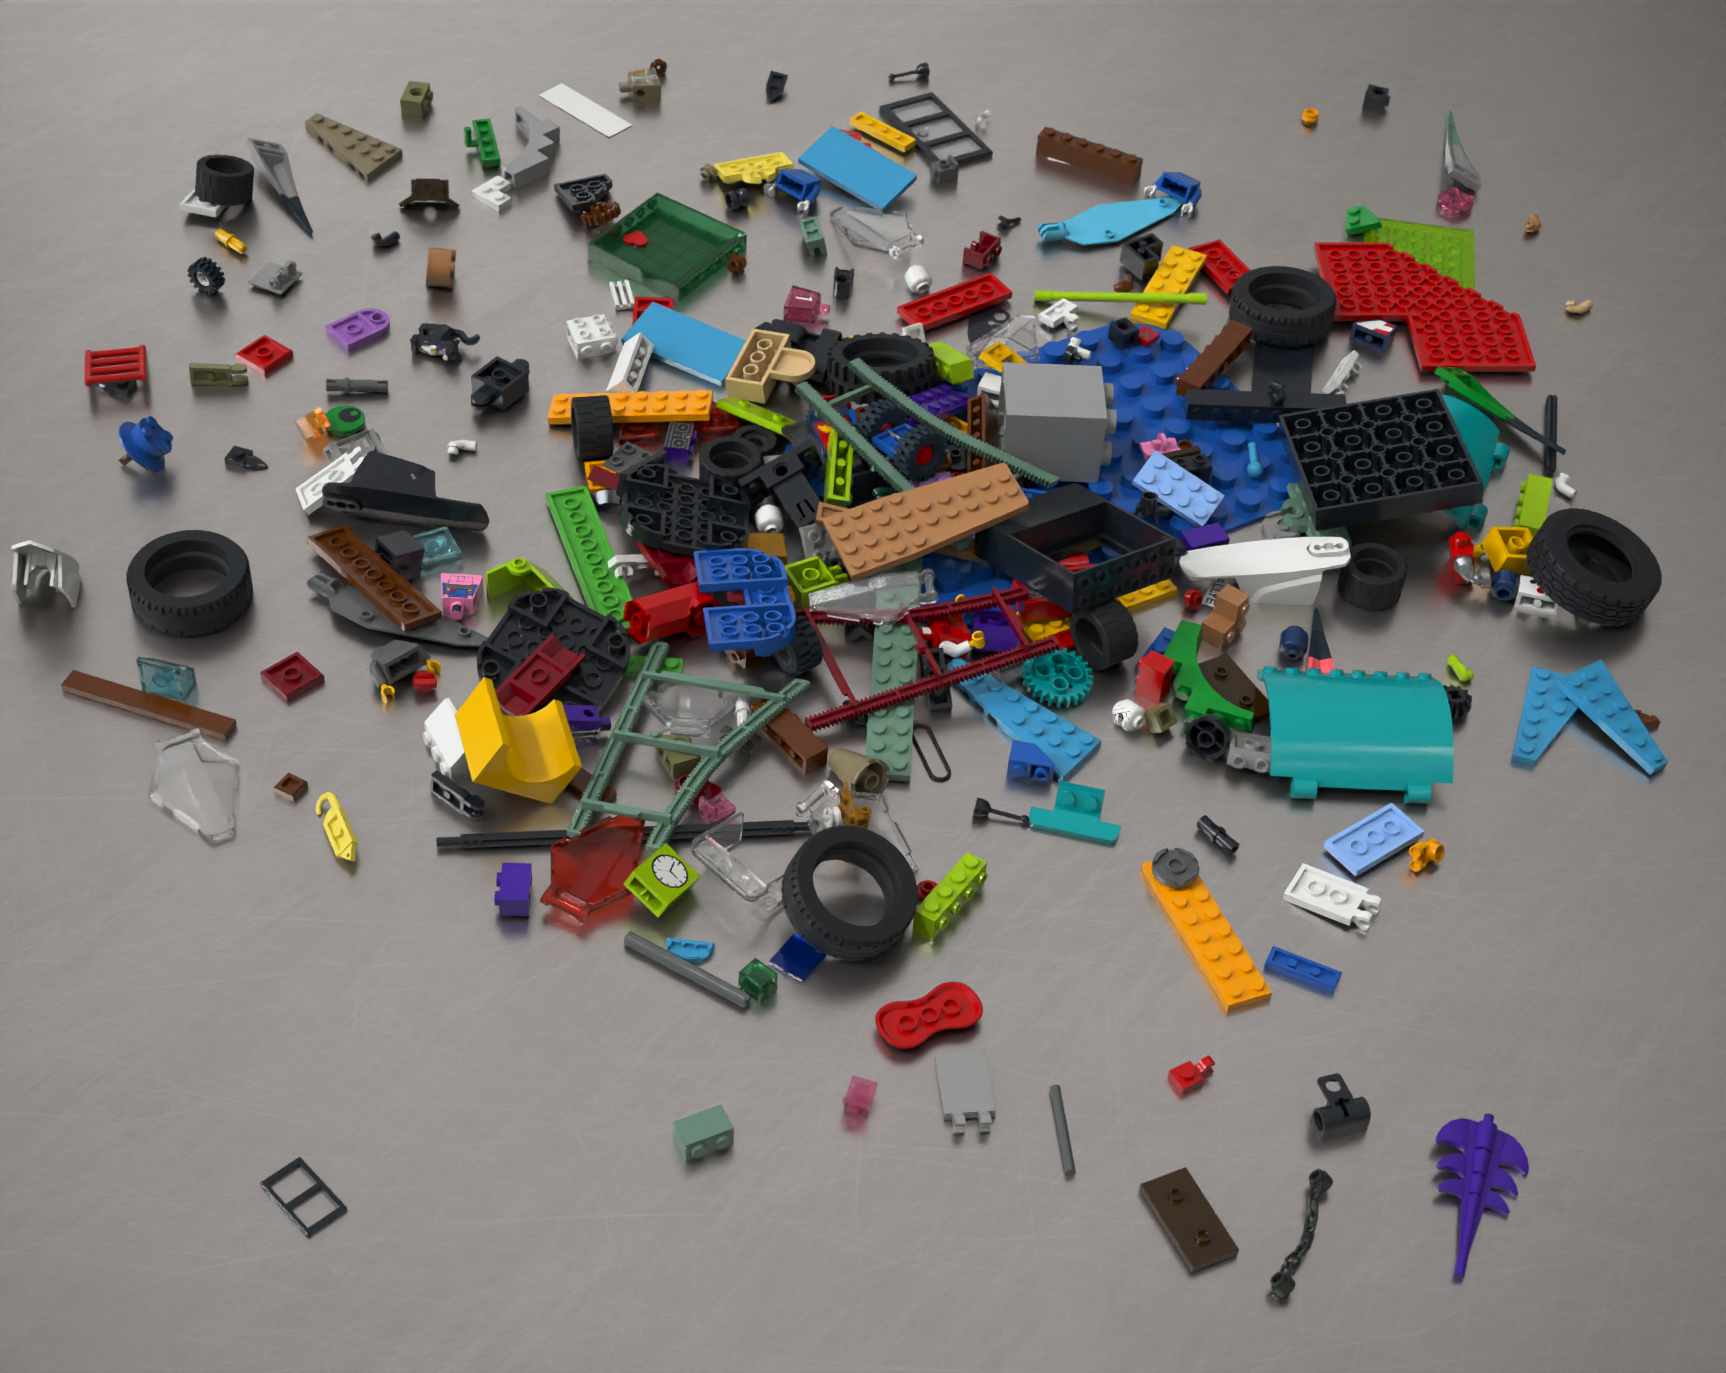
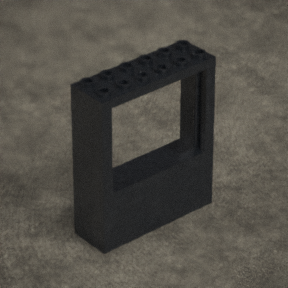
[975,483,1176,614]

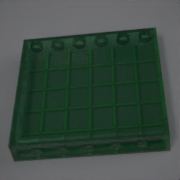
[587,192,747,302]

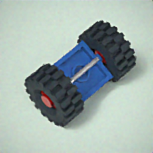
[855,399,948,482]

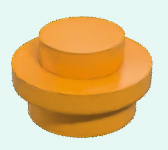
[1302,108,1319,124]

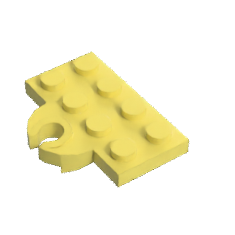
[714,152,794,184]

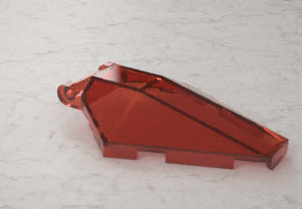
[540,815,645,925]

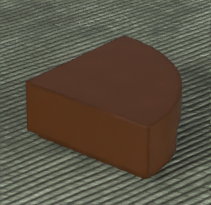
[1635,710,1661,729]

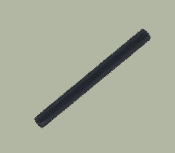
[1544,394,1558,474]

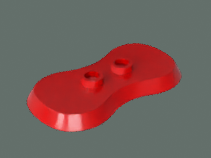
[875,982,983,1049]

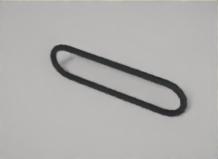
[913,724,951,781]

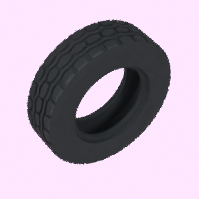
[1526,508,1662,626]

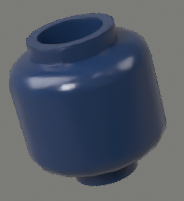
[1490,569,1519,601]
[1279,626,1309,659]

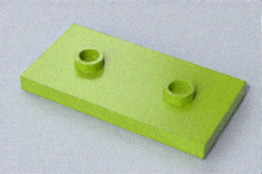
[716,396,804,436]

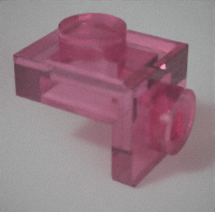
[698,793,736,823]
[842,1075,878,1115]

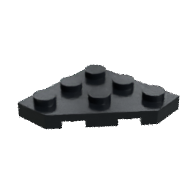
[554,173,613,212]

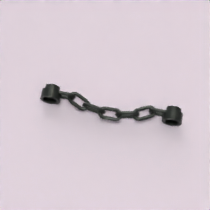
[1270,1169,1333,1297]

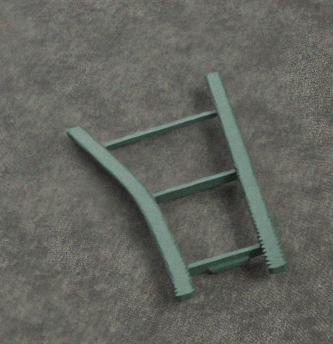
[795,358,1059,551]
[566,641,810,853]

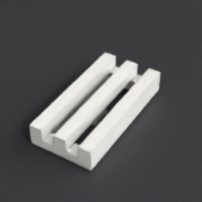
[609,280,634,310]

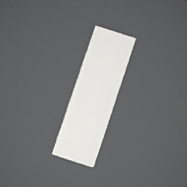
[539,83,632,137]

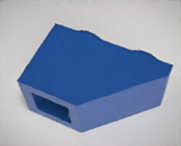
[1007,740,1055,783]

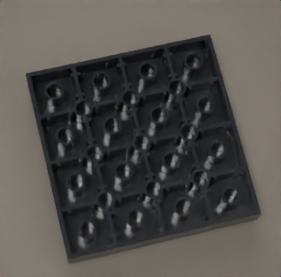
[1279,388,1483,531]

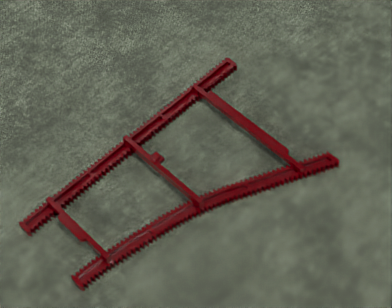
[794,584,1060,732]

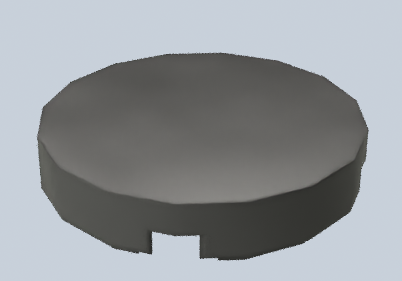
[1152,848,1199,889]

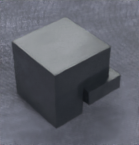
[374,530,425,581]

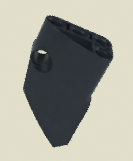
[755,319,843,384]

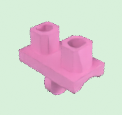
[1140,433,1181,463]

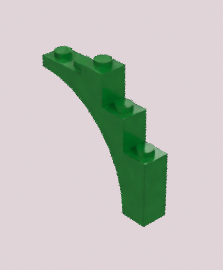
[1163,620,1255,734]

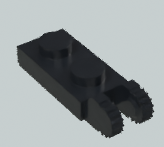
[430,770,485,821]

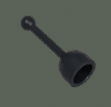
[888,62,930,81]
[973,797,1029,824]

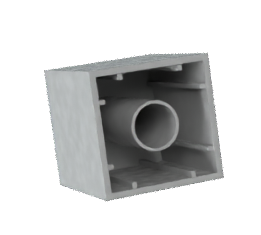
[997,362,1117,483]

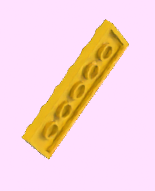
[1130,245,1207,329]

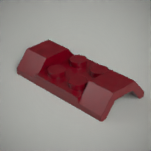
[636,541,697,589]
[495,634,586,716]

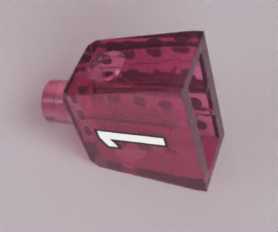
[783,285,830,324]

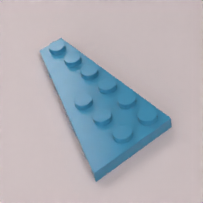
[1555,660,1668,775]
[1511,666,1579,766]

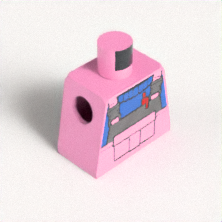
[441,573,484,620]

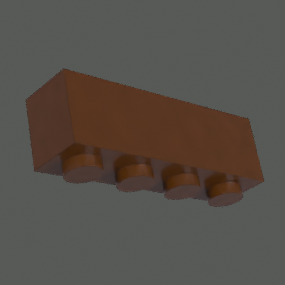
[751,699,828,775]

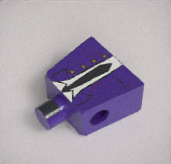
[563,705,611,749]

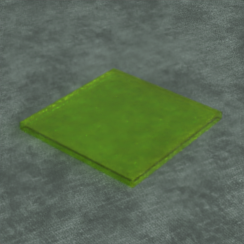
[1363,218,1475,290]

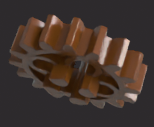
[580,201,621,227]

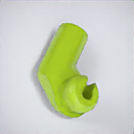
[1447,655,1474,682]

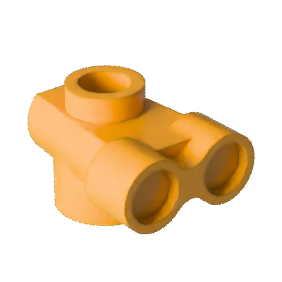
[1409,838,1445,872]

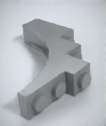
[503,106,560,189]

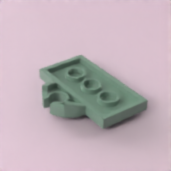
[1280,483,1352,548]

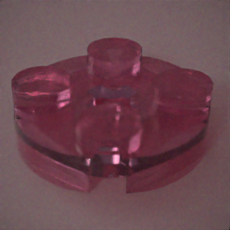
[1437,188,1474,217]

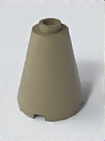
[828,748,890,803]

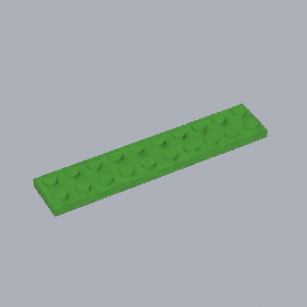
[546,486,633,634]

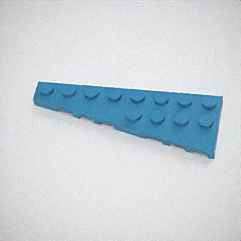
[947,657,1101,782]

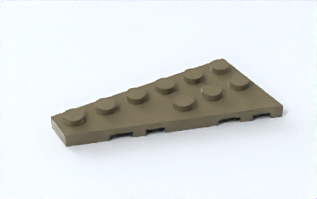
[305,113,402,180]

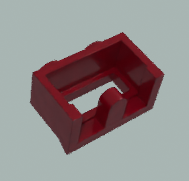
[962,231,1002,269]

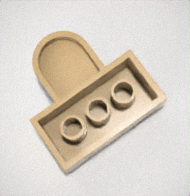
[725,329,816,403]

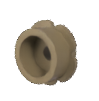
[700,164,717,180]

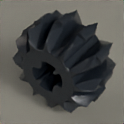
[1443,684,1472,721]

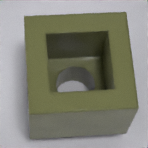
[1144,702,1178,733]

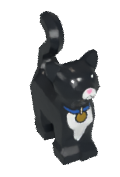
[410,323,480,361]

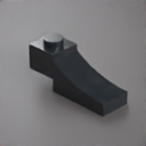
[919,648,953,712]

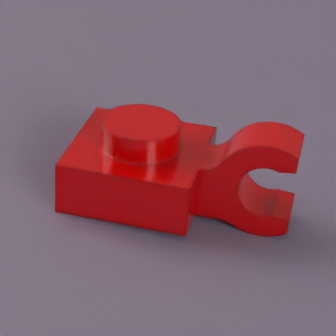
[1168,1056,1215,1095]

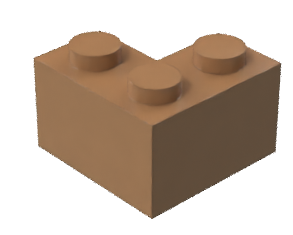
[1201,584,1250,650]

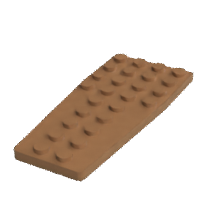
[822,463,1029,582]

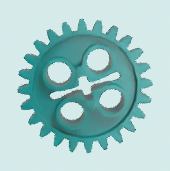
[1021,647,1094,708]

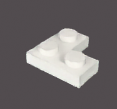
[472,176,512,212]

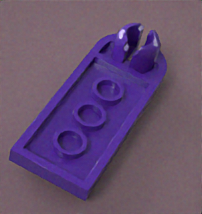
[898,384,971,428]

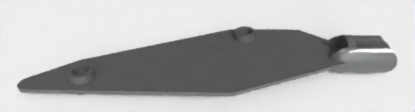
[307,571,488,647]

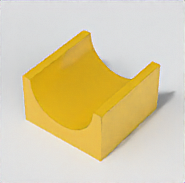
[454,677,582,804]

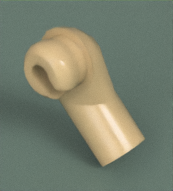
[1566,300,1593,314]

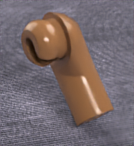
[1525,214,1541,233]

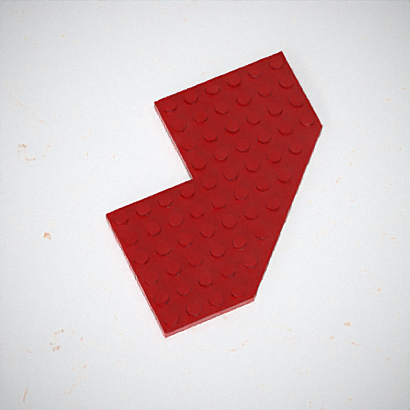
[1314,242,1536,372]

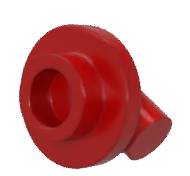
[413,670,437,693]

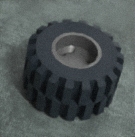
[772,615,823,676]

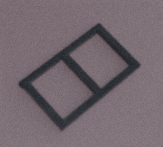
[260,1157,347,1237]

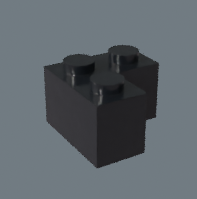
[1120,233,1163,281]

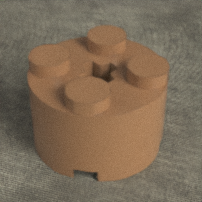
[426,247,456,288]

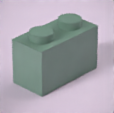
[673,1105,734,1161]

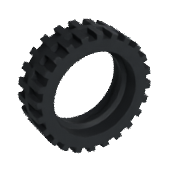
[827,332,934,406]

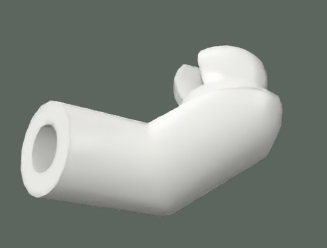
[1068,337,1092,361]
[447,440,477,456]
[1555,472,1577,499]

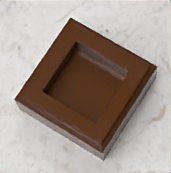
[274,773,308,802]

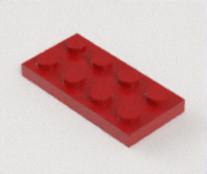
[1188,239,1250,295]

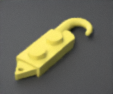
[316,792,359,862]

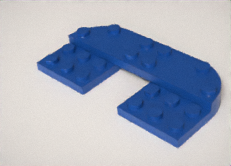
[694,548,796,657]

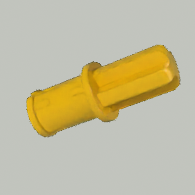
[215,229,248,254]

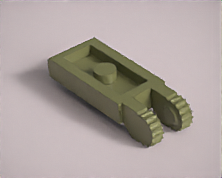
[189,363,249,386]

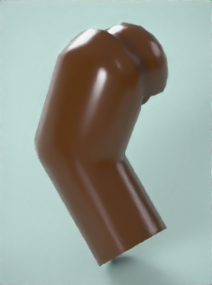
[1113,275,1133,293]

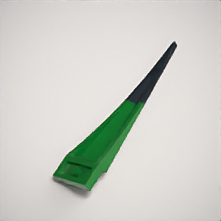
[1435,366,1566,455]

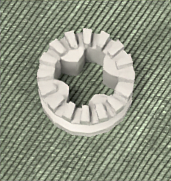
[823,807,842,828]

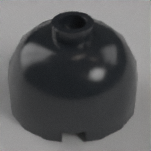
[1184,713,1231,760]

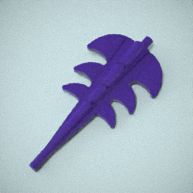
[1435,1113,1529,1279]

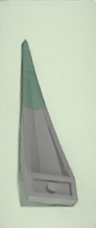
[1445,111,1481,192]

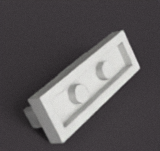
[1322,350,1362,394]
[608,554,660,578]

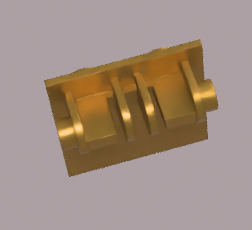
[836,781,872,829]

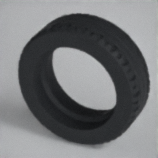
[1229,266,1337,348]
[126,530,253,637]
[781,825,918,961]

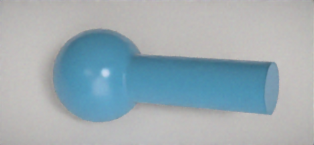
[1247,442,1263,477]

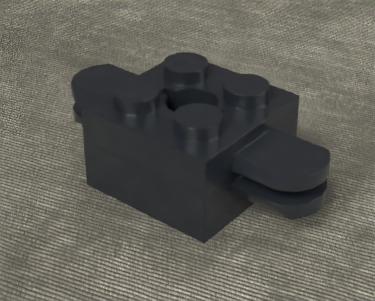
[470,356,530,411]

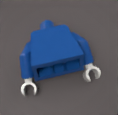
[764,169,821,216]
[1145,172,1202,219]

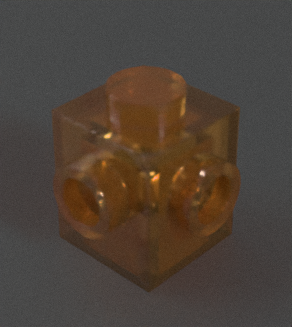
[295,407,331,440]

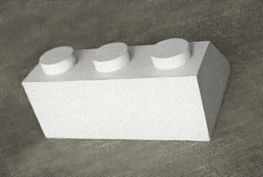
[422,698,471,783]

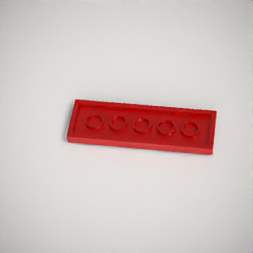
[897,272,1013,331]

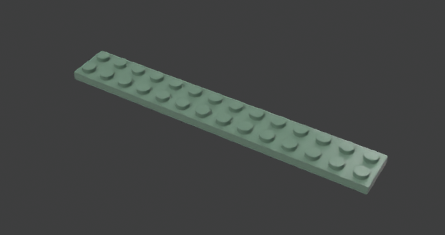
[865,556,923,781]

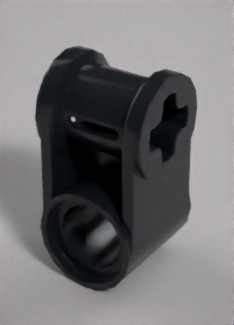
[833,267,854,299]

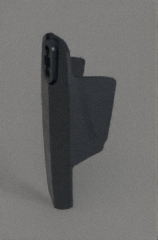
[322,451,490,531]

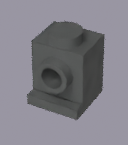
[929,155,959,184]

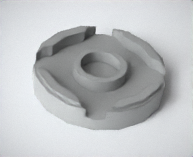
[1262,510,1303,539]

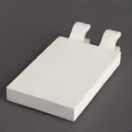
[296,447,366,515]
[1283,863,1382,931]

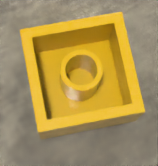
[1481,526,1533,575]

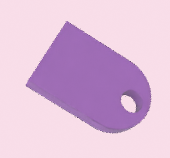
[325,308,390,351]

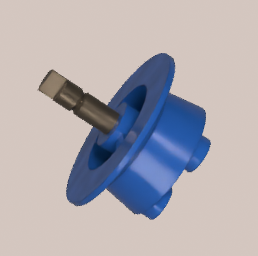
[118,416,173,472]

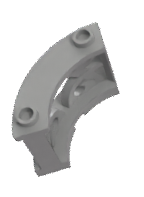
[323,428,402,464]

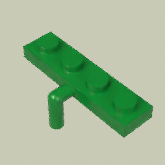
[464,119,501,167]

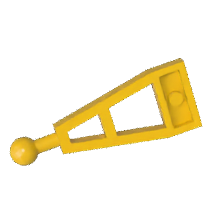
[979,341,1027,373]

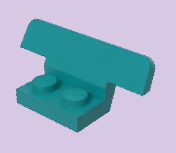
[1029,781,1121,844]

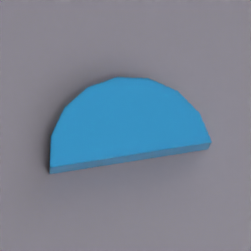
[666,937,715,964]

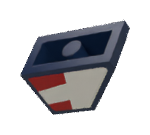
[1350,319,1397,353]

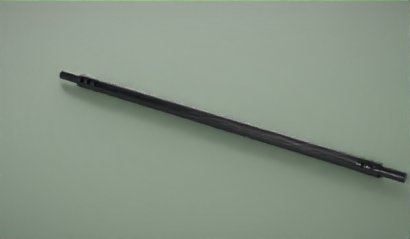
[436,820,818,848]

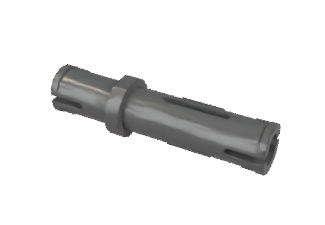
[326,377,388,394]

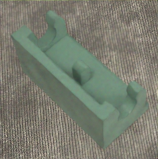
[799,216,827,256]

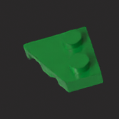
[1346,205,1382,236]

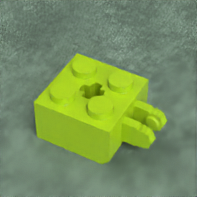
[785,556,849,610]

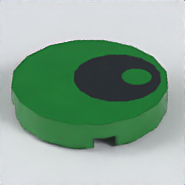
[323,405,365,437]

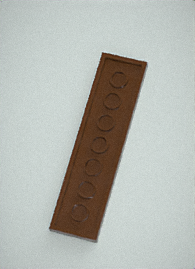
[307,525,442,632]

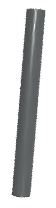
[1050,1084,1076,1176]

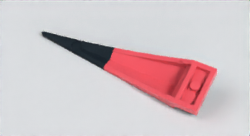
[1307,608,1336,673]

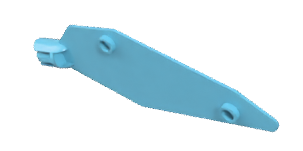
[1037,197,1184,246]

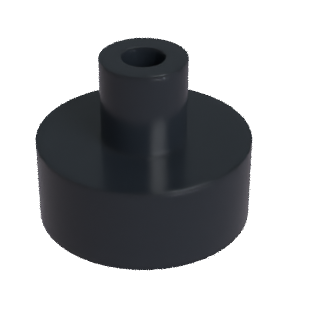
[1062,345,1082,365]

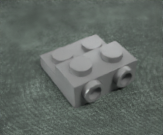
[1227,730,1271,773]

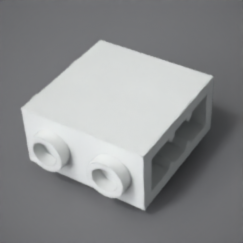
[566,314,618,360]

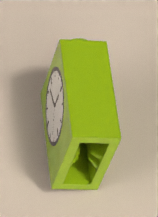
[623,843,701,918]

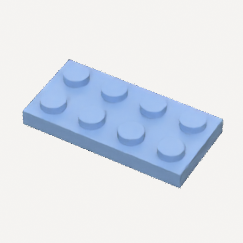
[1132,450,1225,527]
[1323,803,1424,877]

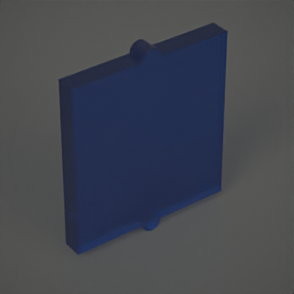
[769,934,827,983]

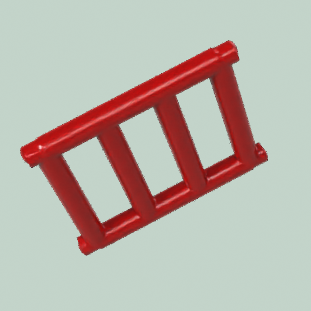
[84,345,147,387]

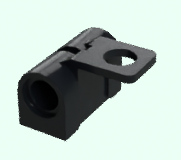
[1310,1073,1371,1142]

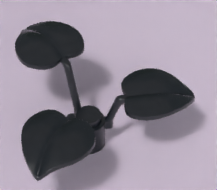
[1133,491,1188,557]

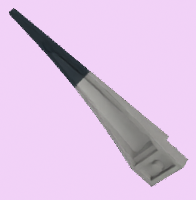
[246,138,313,236]

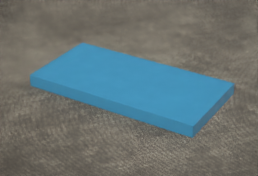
[798,126,917,213]
[621,302,746,387]

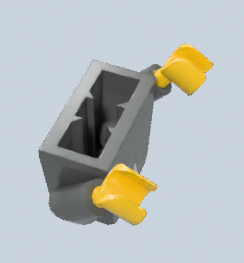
[370,640,441,703]

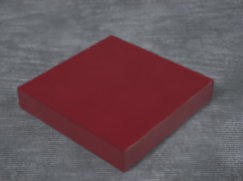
[260,652,325,702]

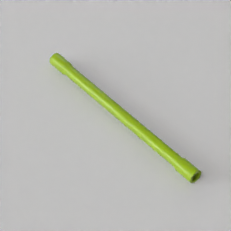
[1034,290,1207,305]

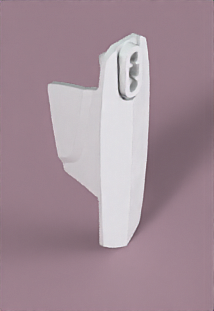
[1179,537,1351,605]

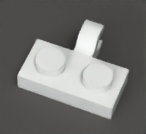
[1039,298,1079,331]

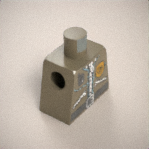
[619,67,661,101]

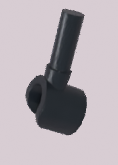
[997,215,1021,230]

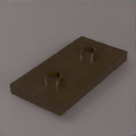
[1198,653,1270,723]
[1139,1167,1239,1273]

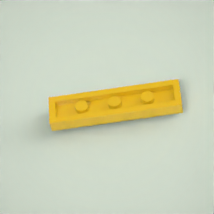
[850,112,916,152]

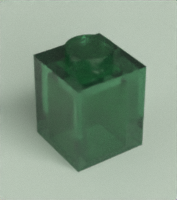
[738,958,778,1004]

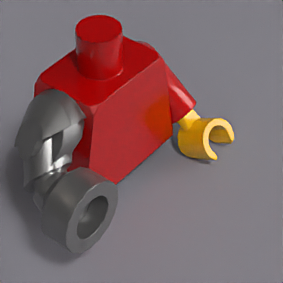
[1449,532,1491,589]

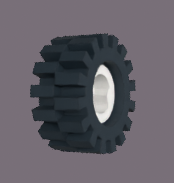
[187,257,225,295]

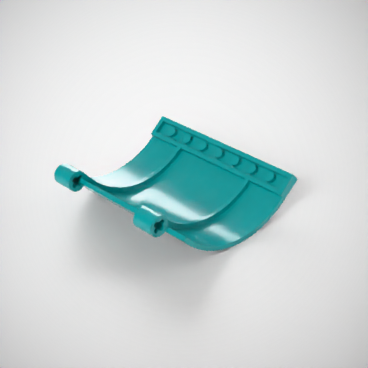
[1257,666,1454,804]

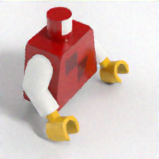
[918,594,985,657]

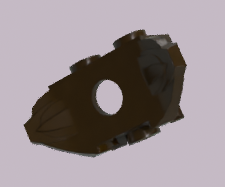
[399,178,460,208]

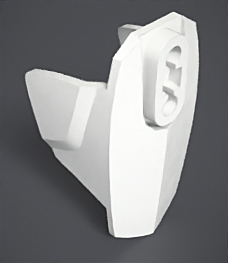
[11,540,81,608]

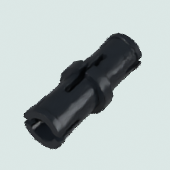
[1196,815,1240,855]

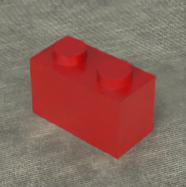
[1135,650,1175,704]

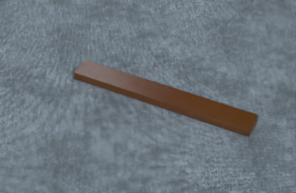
[61,670,237,740]

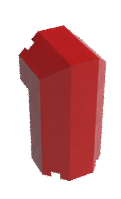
[623,581,723,644]

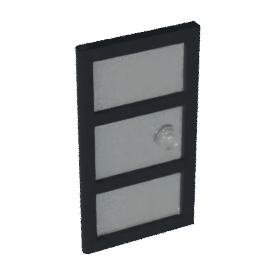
[879,92,993,165]

